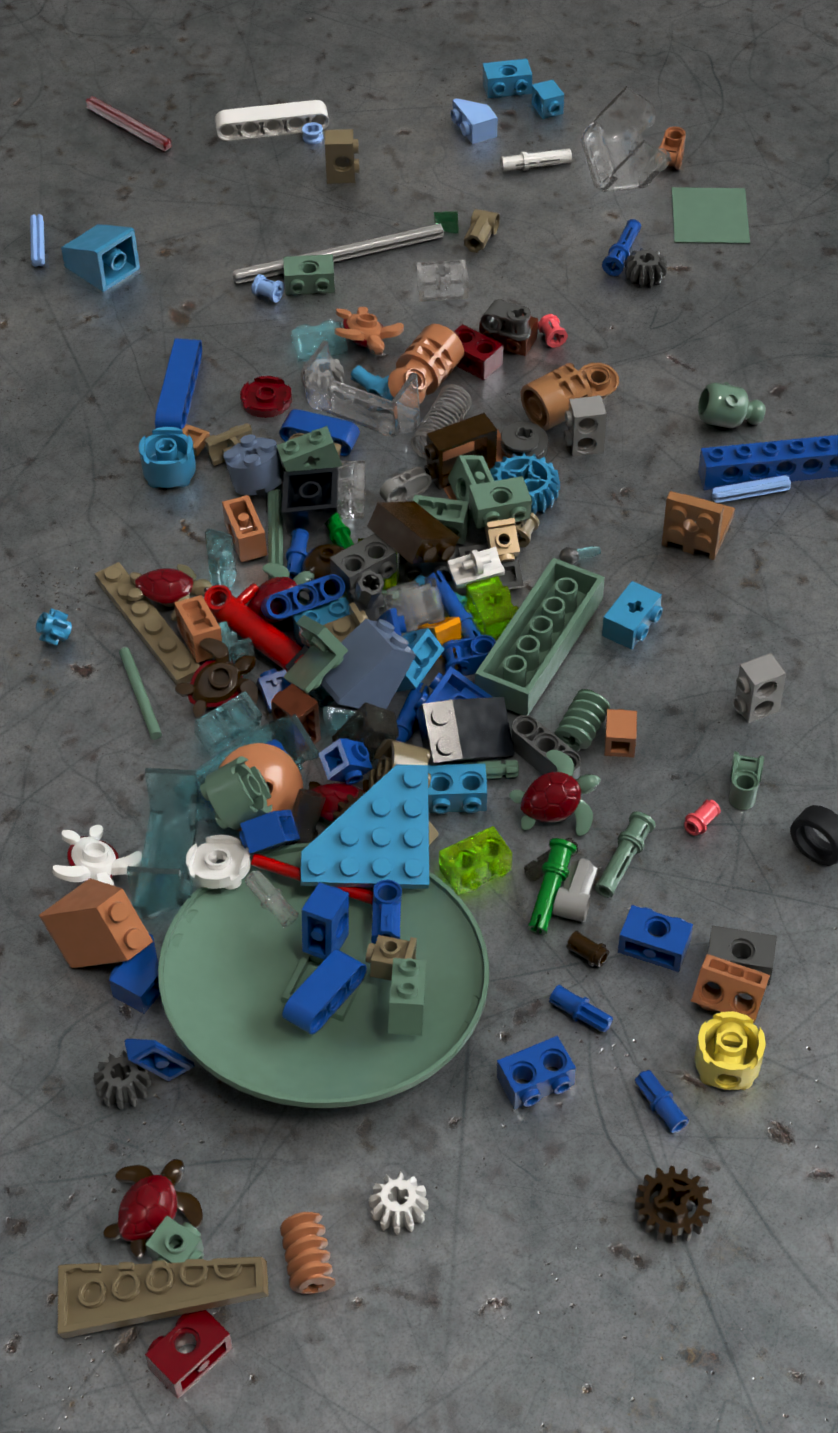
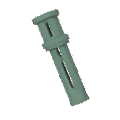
[595,811,656,898]

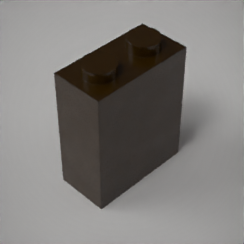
[367,501,459,564]

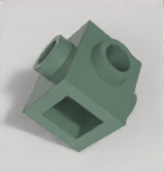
[145,1216,204,1263]

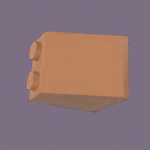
[39,878,153,968]

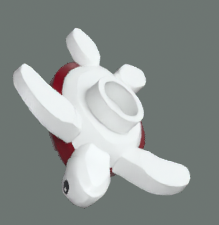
[52,825,143,886]

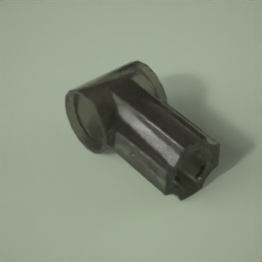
[283,788,326,846]

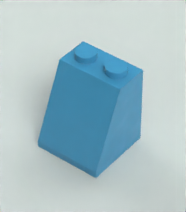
[61,224,140,293]

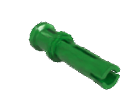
[527,838,577,935]

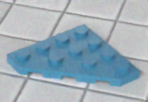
[300,764,429,889]

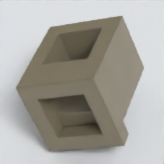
[366,935,417,981]

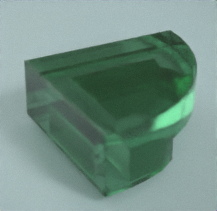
[434,211,459,234]

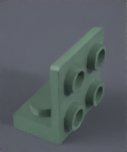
[284,615,348,694]

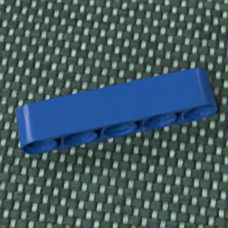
[155,338,202,430]

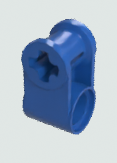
[441,635,496,676]

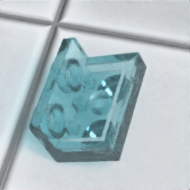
[291,320,348,362]
[205,528,237,587]

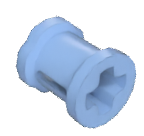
[251,274,284,303]

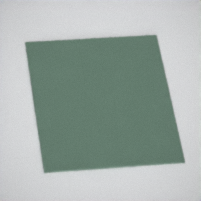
[671,187,750,244]

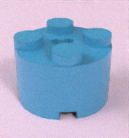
[139,427,196,488]

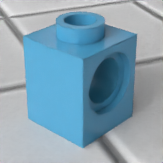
[532,80,564,119]

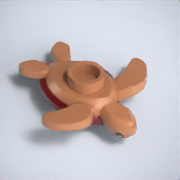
[334,307,404,355]

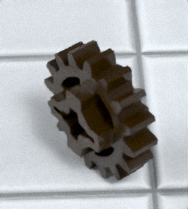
[634,1166,712,1243]

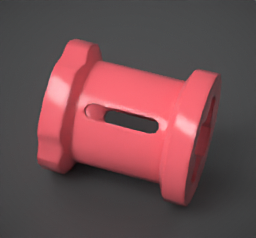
[538,314,568,348]

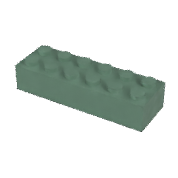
[475,558,605,715]

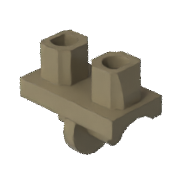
[205,423,252,466]

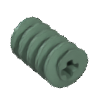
[554,689,610,752]

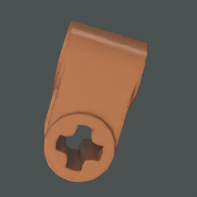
[656,126,686,170]

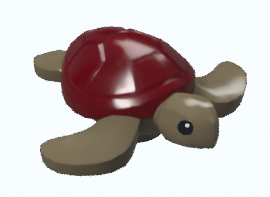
[127,564,212,622]

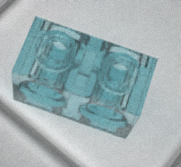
[194,691,262,756]

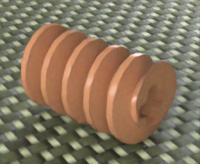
[280,1212,335,1294]

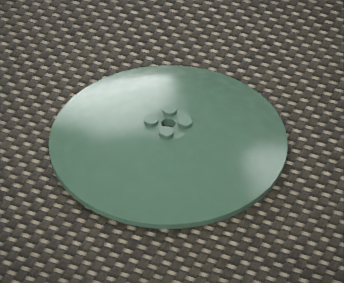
[158,843,489,1108]

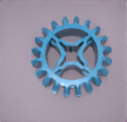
[490,453,560,514]

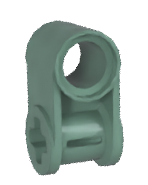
[728,751,764,810]

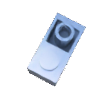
[450,98,498,144]

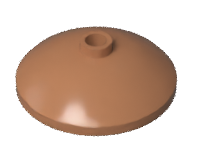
[218,743,303,831]

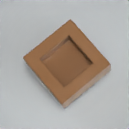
[182,424,210,456]

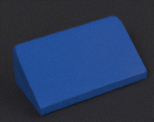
[125,1039,195,1081]

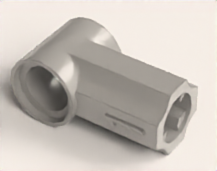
[553,859,598,922]

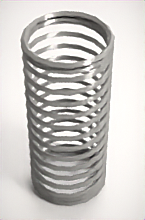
[411,384,472,459]

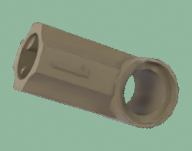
[464,209,500,253]

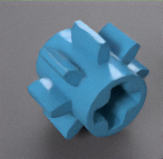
[36,608,72,646]

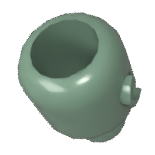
[698,382,766,429]

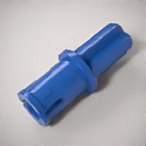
[549,984,613,1032]
[635,1070,689,1133]

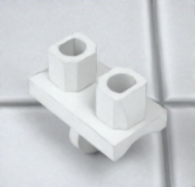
[447,547,505,589]

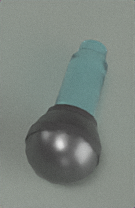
[559,546,601,565]

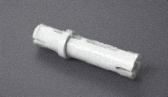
[500,148,572,172]

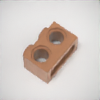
[174,595,222,663]
[691,954,770,1023]

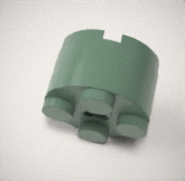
[200,756,272,830]

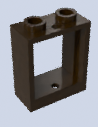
[424,413,497,489]

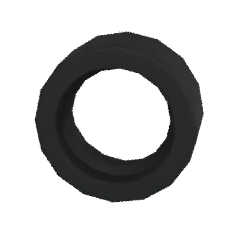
[790,805,838,866]

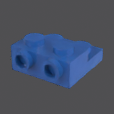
[414,666,492,719]

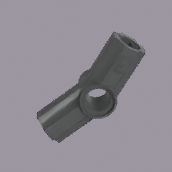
[347,570,384,621]

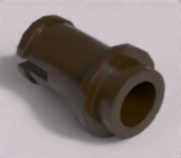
[566,931,609,967]

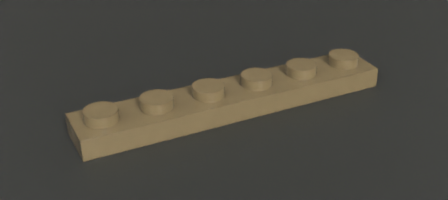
[94,562,200,686]

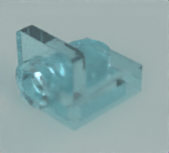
[218,621,254,664]

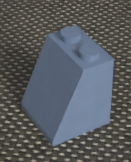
[321,619,416,714]

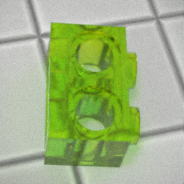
[439,826,512,896]

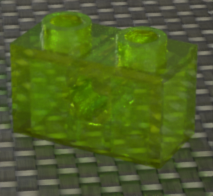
[466,576,519,641]

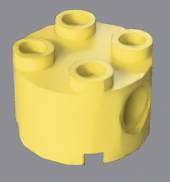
[694,1011,766,1090]

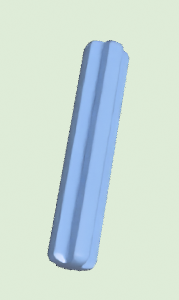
[30,214,45,268]
[711,475,791,503]

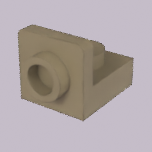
[324,602,368,642]

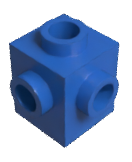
[318,738,373,785]

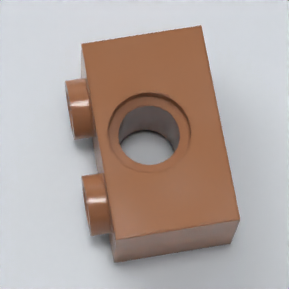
[222,495,267,562]

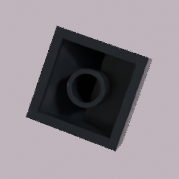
[282,467,339,535]

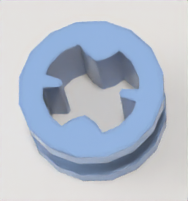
[302,122,323,144]

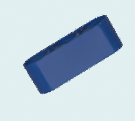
[279,409,360,456]
[261,574,345,620]
[282,949,367,1035]

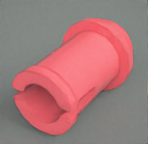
[684,799,721,836]

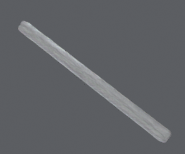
[233,224,444,284]

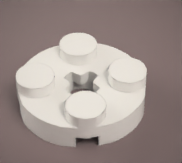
[186,835,251,890]

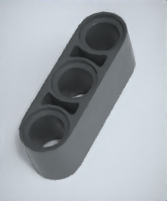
[511,715,581,779]

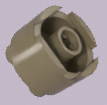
[368,739,431,789]

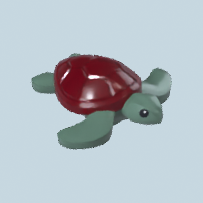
[246,563,314,623]
[509,750,601,836]

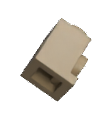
[485,518,520,562]

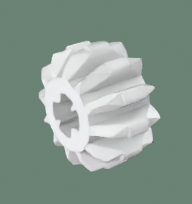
[369,1171,429,1235]

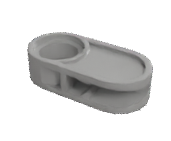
[380,467,431,502]

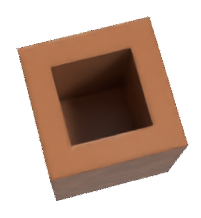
[604,709,637,757]

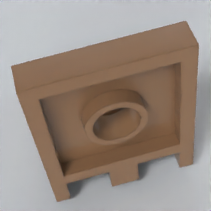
[661,491,735,560]

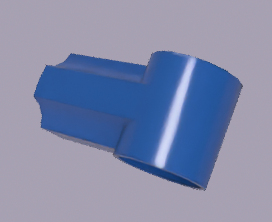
[371,879,402,944]

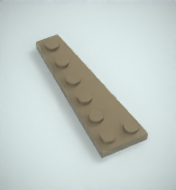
[57,1256,269,1339]

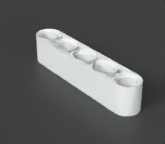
[215,100,329,141]

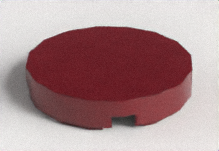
[240,376,292,418]

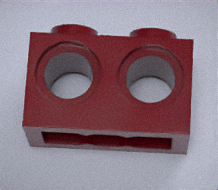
[454,324,503,381]

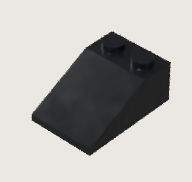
[416,697,515,765]

